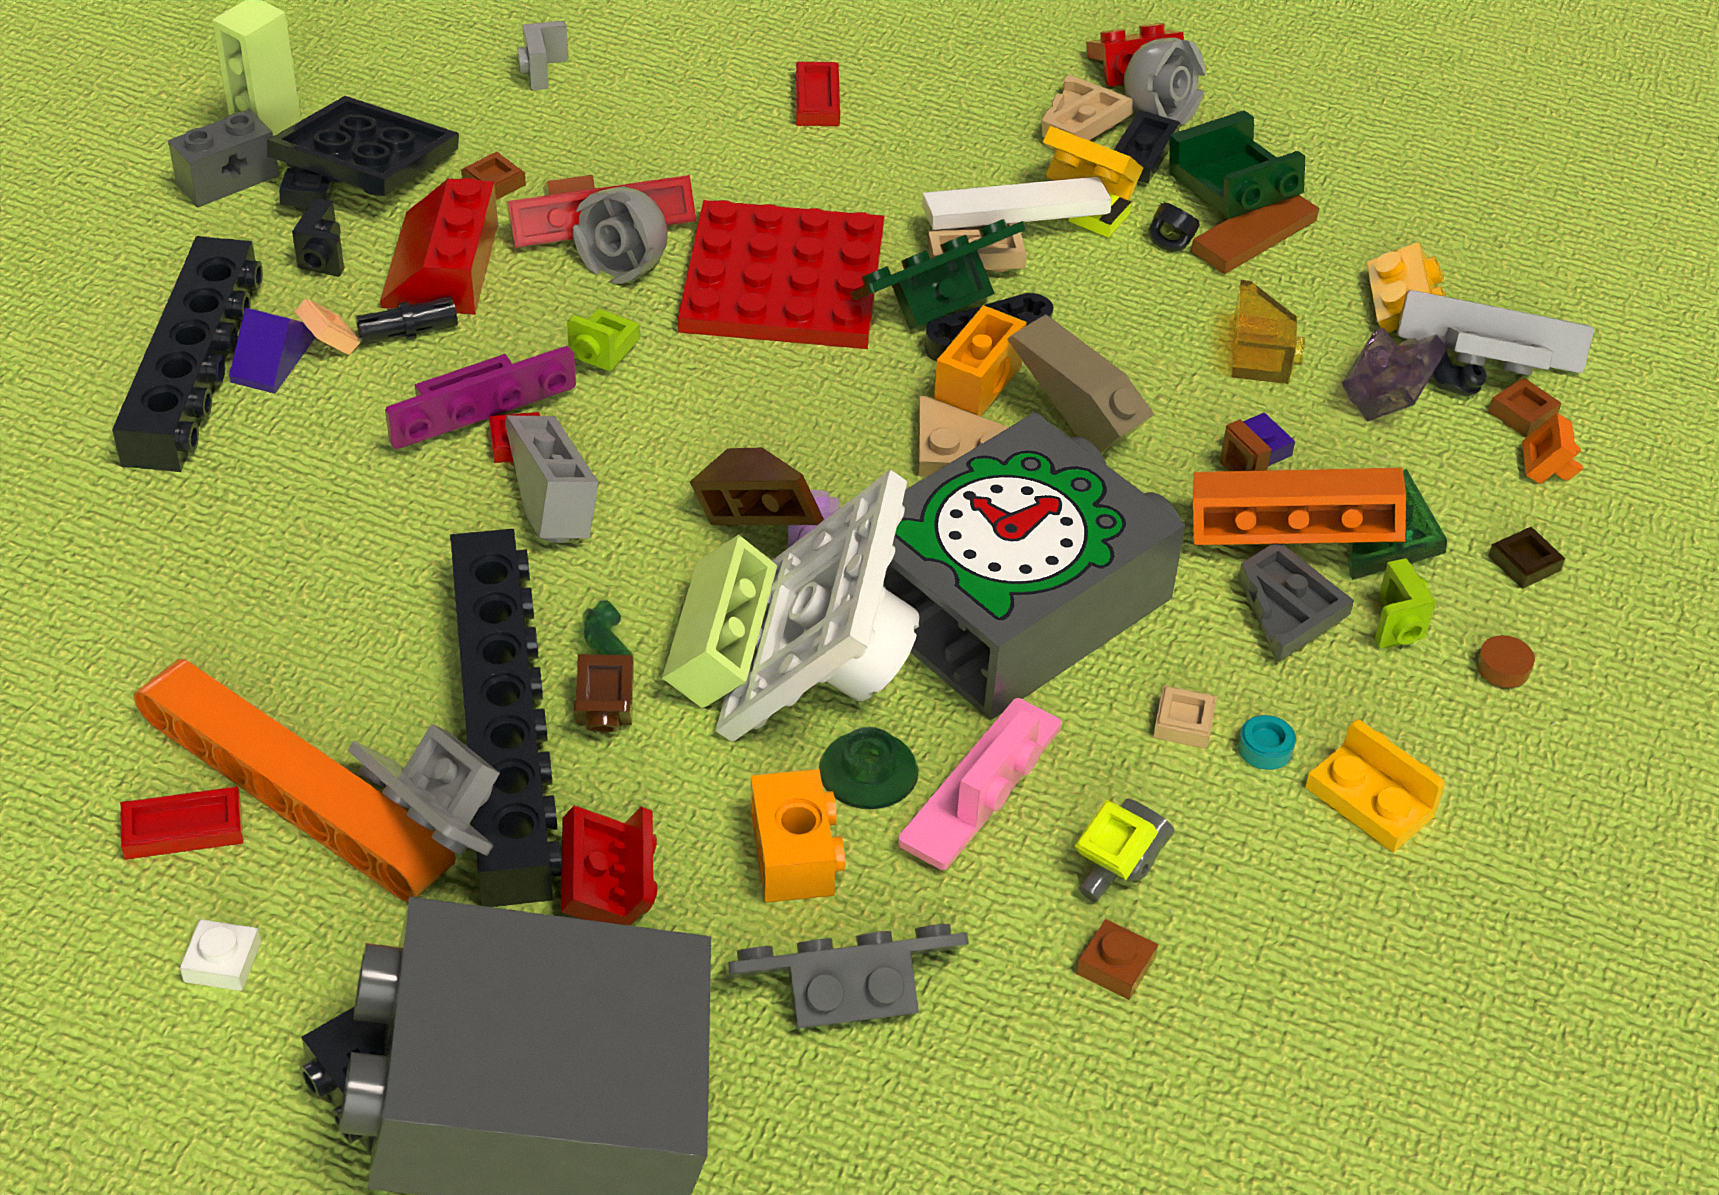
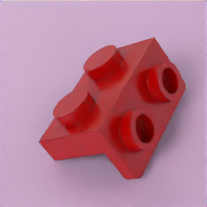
[1086,23,1184,86]
[561,805,658,926]

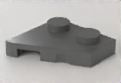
[1238,544,1354,661]

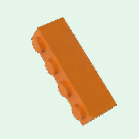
[1193,468,1406,545]

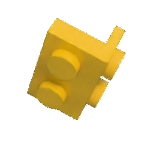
[1366,242,1446,334]

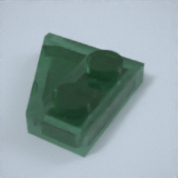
[1349,469,1447,580]

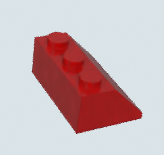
[380,178,498,315]

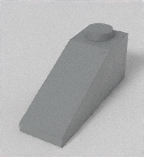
[505,415,598,543]

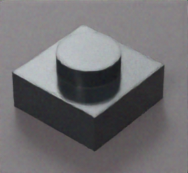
[279,168,333,211]

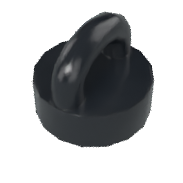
[1149,202,1200,252]

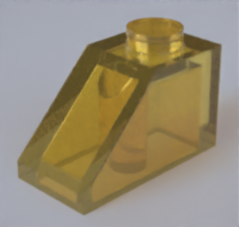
[1231,280,1305,384]

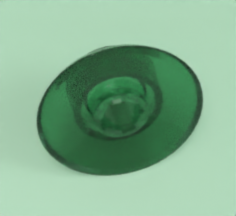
[818,727,919,809]

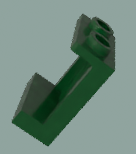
[1169,110,1305,219]

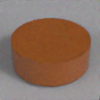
[1477,635,1535,688]

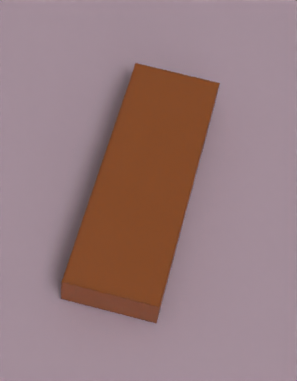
[1191,195,1319,274]

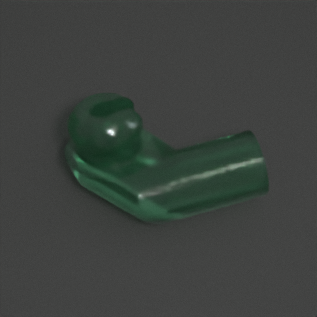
[582,599,634,657]

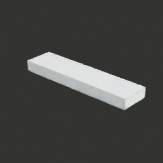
[922,177,1112,230]

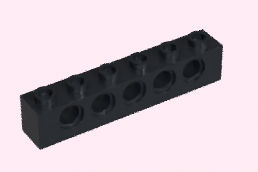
[112,236,263,472]

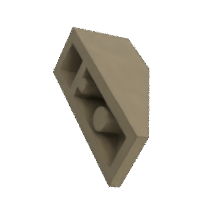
[1007,314,1154,454]

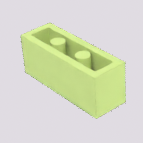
[213,0,301,136]
[662,535,778,709]

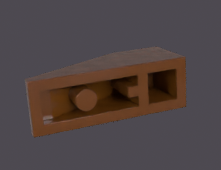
[690,447,824,525]

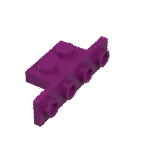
[385,346,576,450]

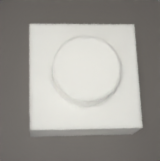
[180,919,261,991]

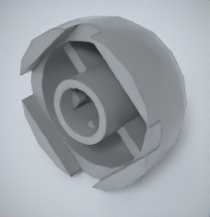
[1124,38,1205,126]
[573,186,668,284]

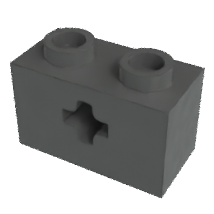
[168,109,279,208]

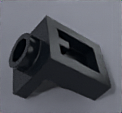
[292,198,344,277]

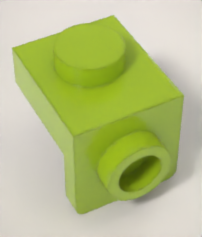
[567,308,640,372]
[1374,558,1436,649]

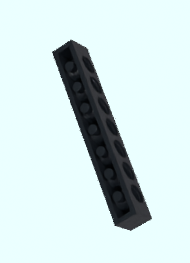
[450,528,562,907]

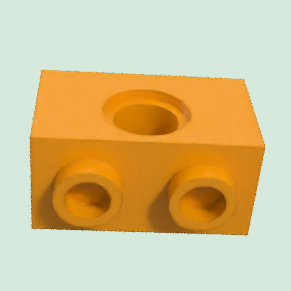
[934,305,1027,417]
[750,769,845,903]

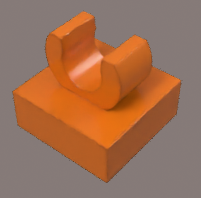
[1522,413,1583,484]

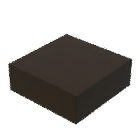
[1488,527,1565,589]

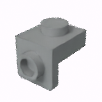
[517,21,568,90]

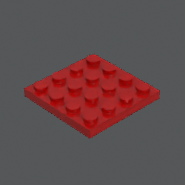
[678,200,885,349]

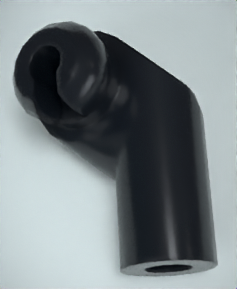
[1420,340,1487,396]

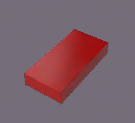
[796,61,840,126]
[120,786,244,860]

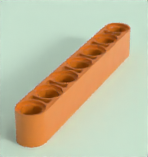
[133,659,456,902]

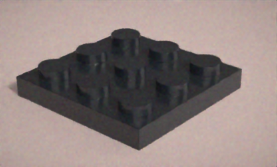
[267,96,459,196]

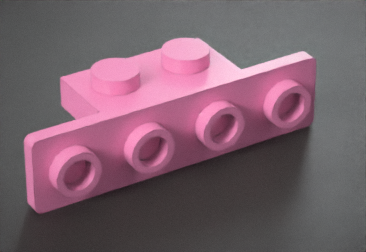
[898,698,1062,870]

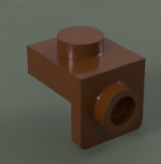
[573,654,634,733]

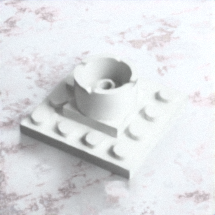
[715,470,919,742]

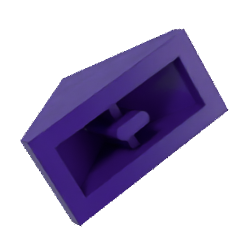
[229,307,316,394]

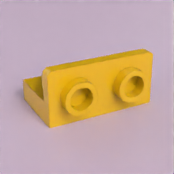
[1043,126,1143,201]
[1305,719,1445,853]

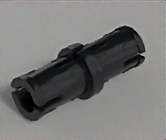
[355,296,458,346]

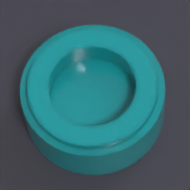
[1238,715,1296,770]

